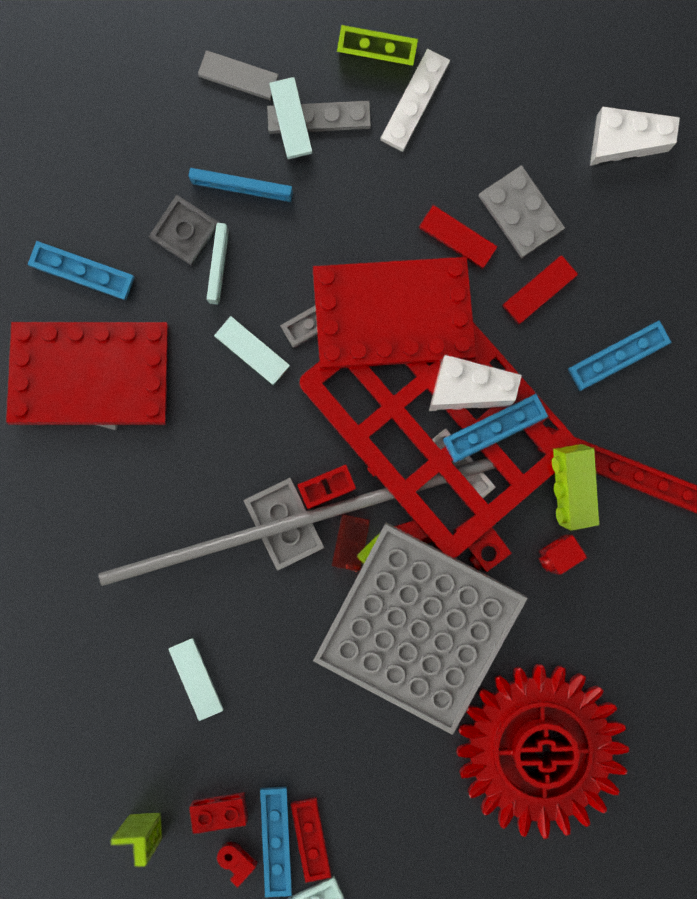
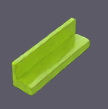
[111,813,162,867]

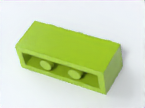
[337,25,418,66]
[552,444,599,531]

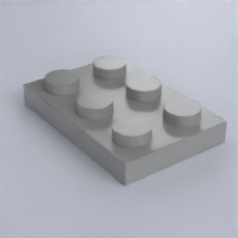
[479,165,565,258]
[243,478,324,571]

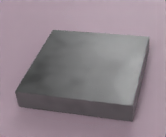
[148,195,220,266]

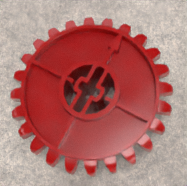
[456,664,629,839]

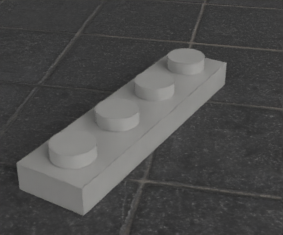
[267,101,371,134]

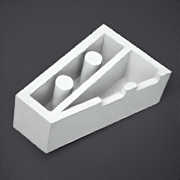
[590,107,680,166]
[429,355,522,411]

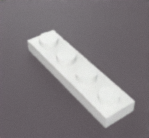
[381,49,450,152]

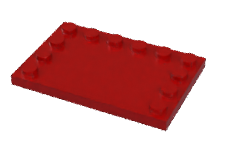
[313,257,476,369]
[6,322,168,425]

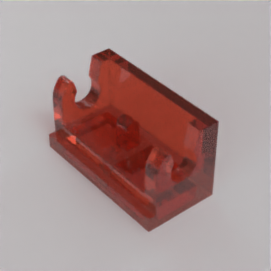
[332,514,370,571]

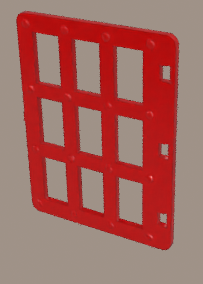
[300,322,579,558]

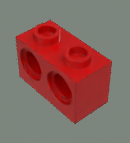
[298,465,356,510]
[453,514,512,572]
[538,535,587,575]
[189,792,248,834]

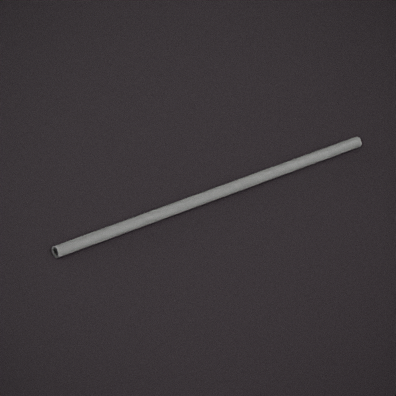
[98,458,495,586]

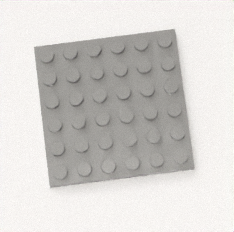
[313,522,528,735]

